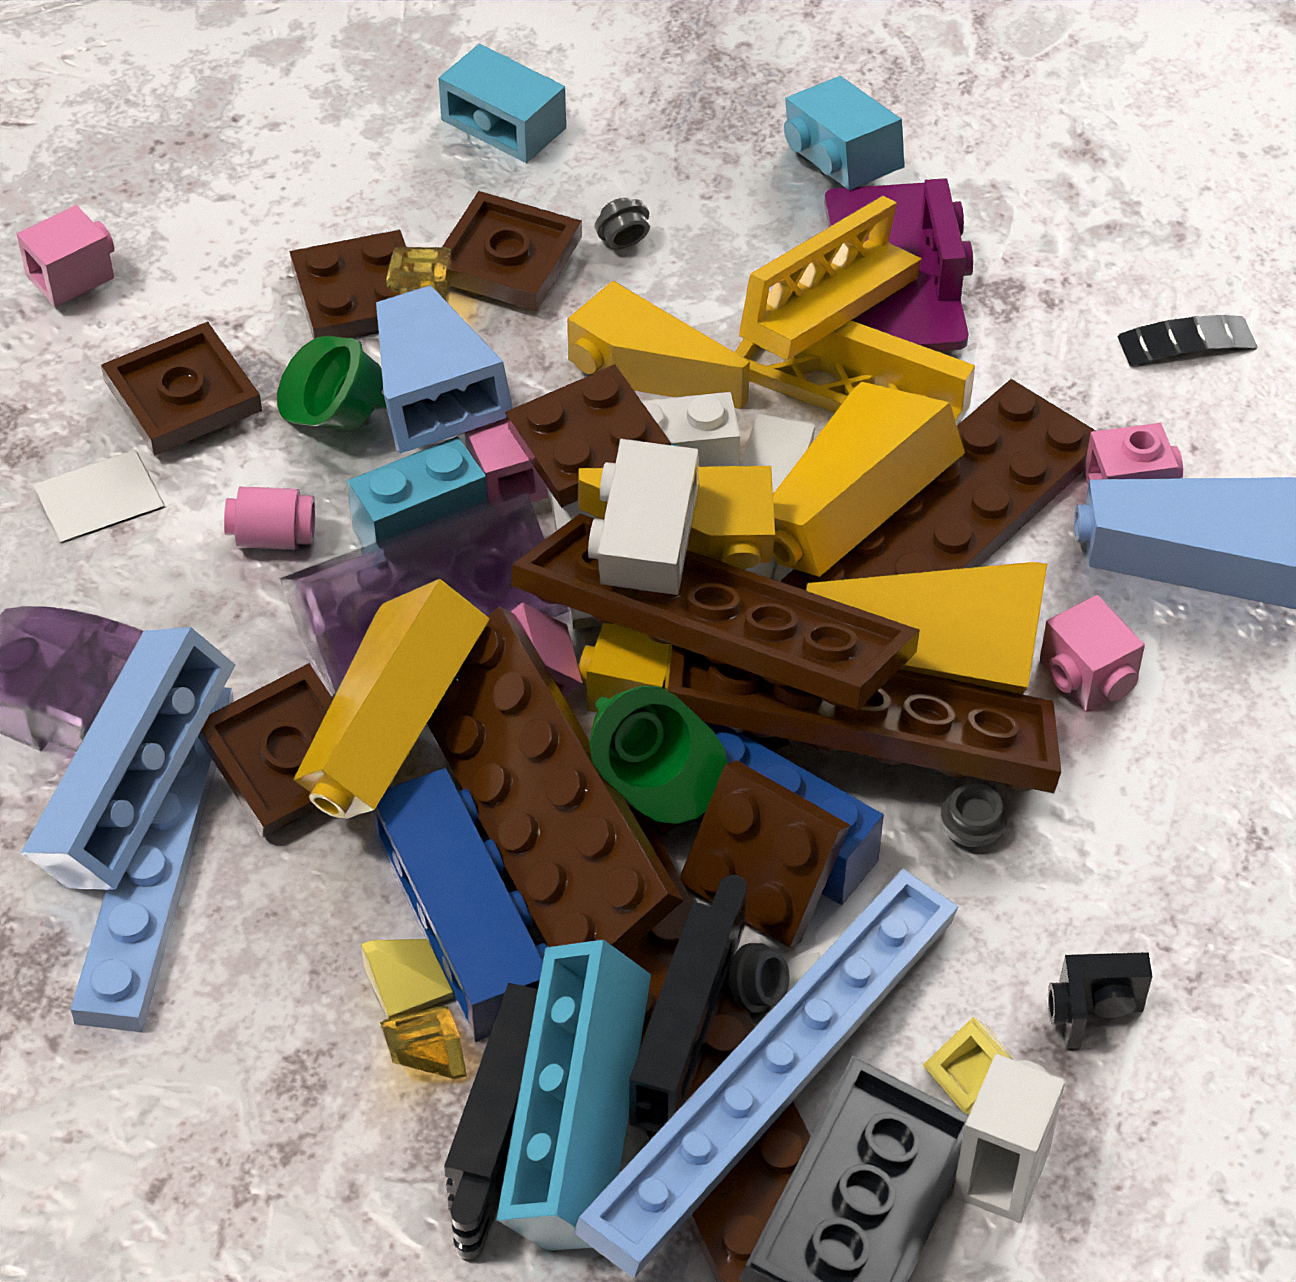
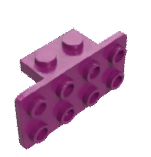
[824,178,973,351]

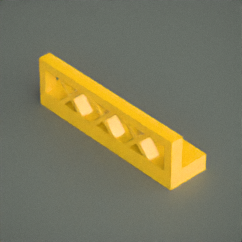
[739,196,922,361]
[735,291,975,425]

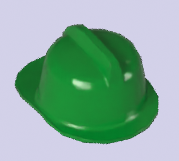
[277,336,387,432]
[589,685,728,824]

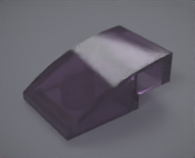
[0,606,143,753]

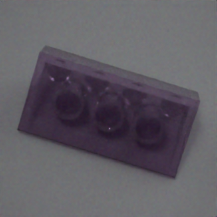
[279,493,569,695]

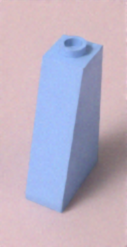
[376,285,513,454]
[1074,477,1296,609]

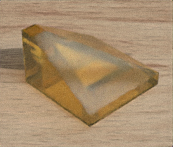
[386,247,452,304]
[380,1005,467,1079]

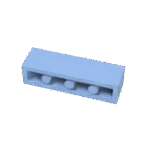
[21,627,236,890]

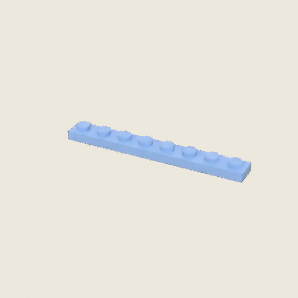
[574,869,959,1278]

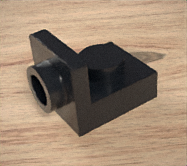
[1048,952,1153,1049]

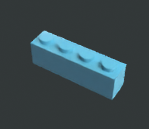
[496,940,651,1251]

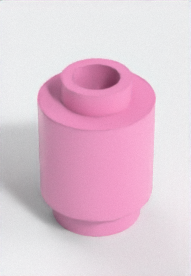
[224,486,315,550]

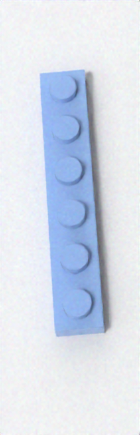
[70,687,234,1032]

